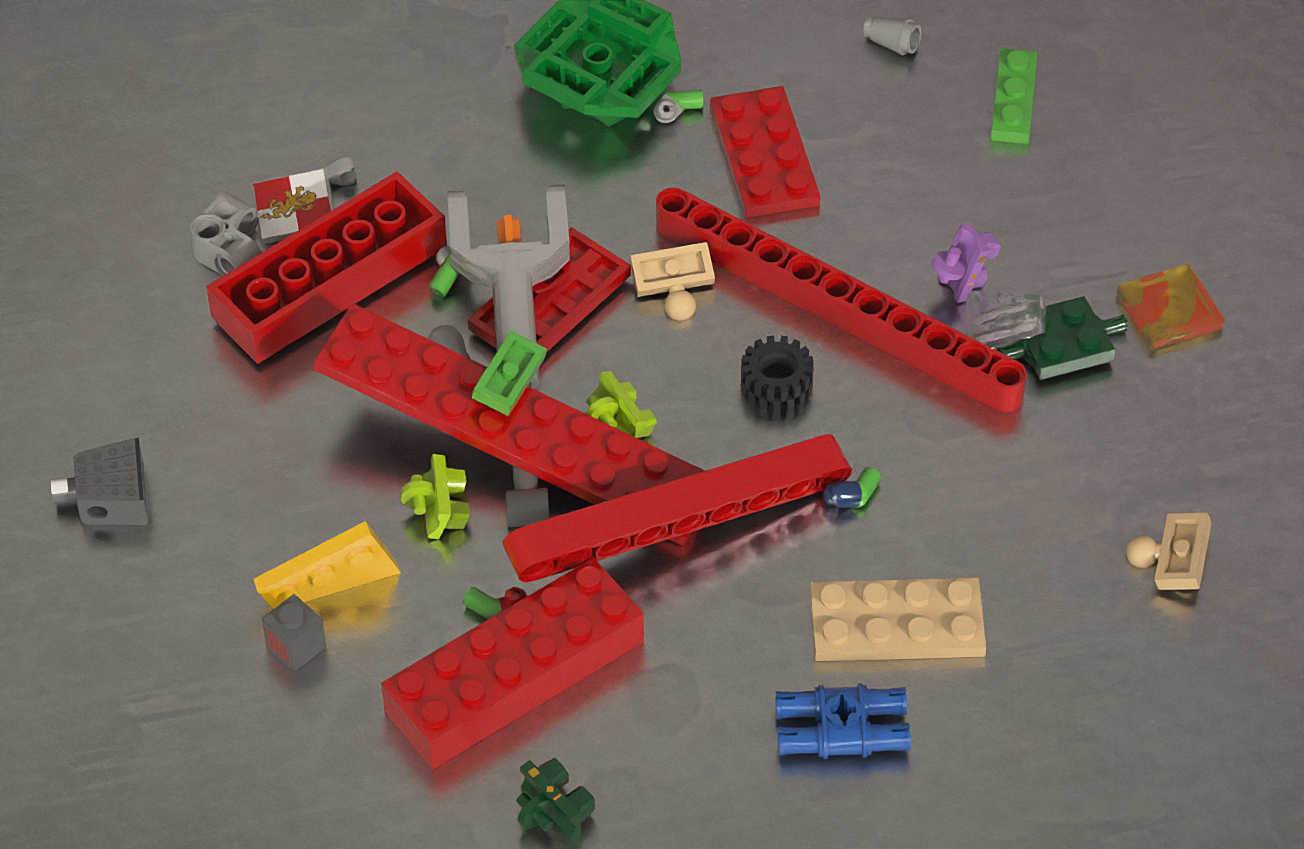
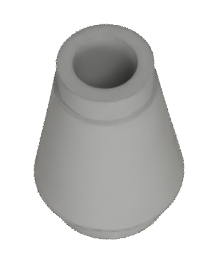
[863,17,921,55]

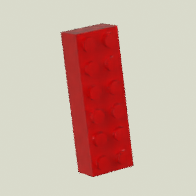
[206,171,447,364]
[381,557,644,770]

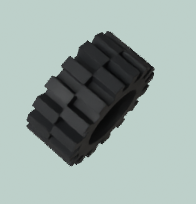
[741,335,814,412]

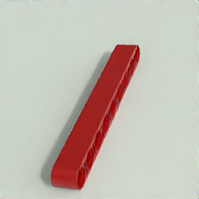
[502,434,852,583]

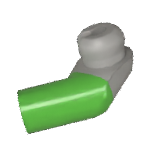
[654,90,704,123]
[428,246,459,297]

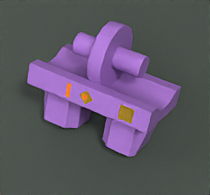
[932,223,1001,303]

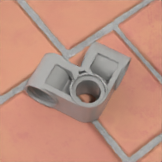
[190,191,263,276]

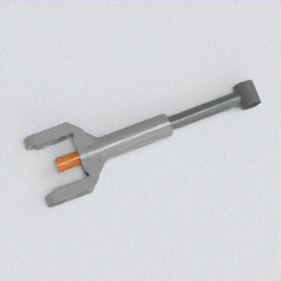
[447,184,570,527]

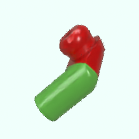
[463,587,527,619]

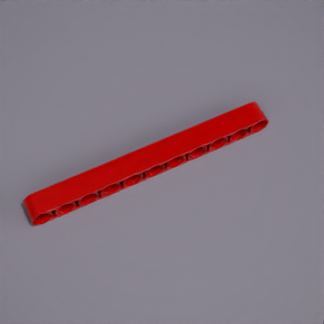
[656,188,1026,412]

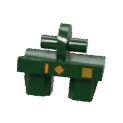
[516,758,595,842]

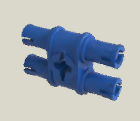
[775,683,911,759]

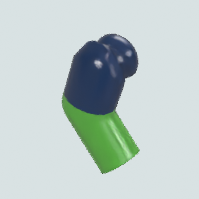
[823,467,881,508]

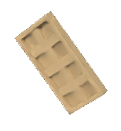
[810,577,986,662]

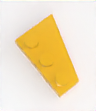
[253,521,401,610]

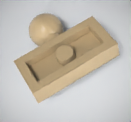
[629,242,715,321]
[1126,513,1212,590]

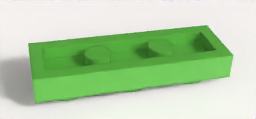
[991,48,1038,144]

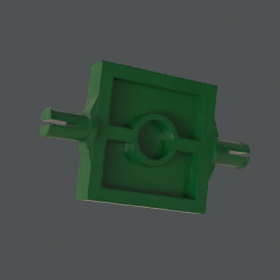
[996,296,1128,380]

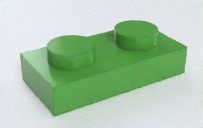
[472,331,547,416]

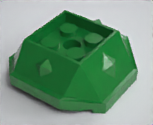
[514,0,681,127]

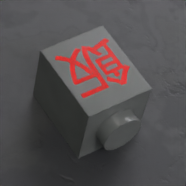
[262,594,326,673]

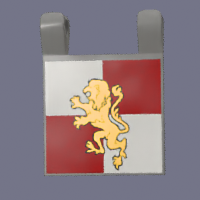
[251,157,357,245]

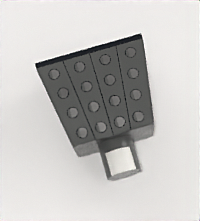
[51,438,149,525]

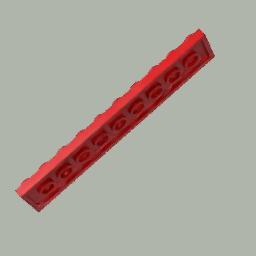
[313,303,705,547]

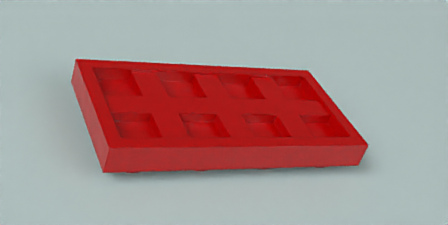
[710,86,820,219]
[467,227,631,353]

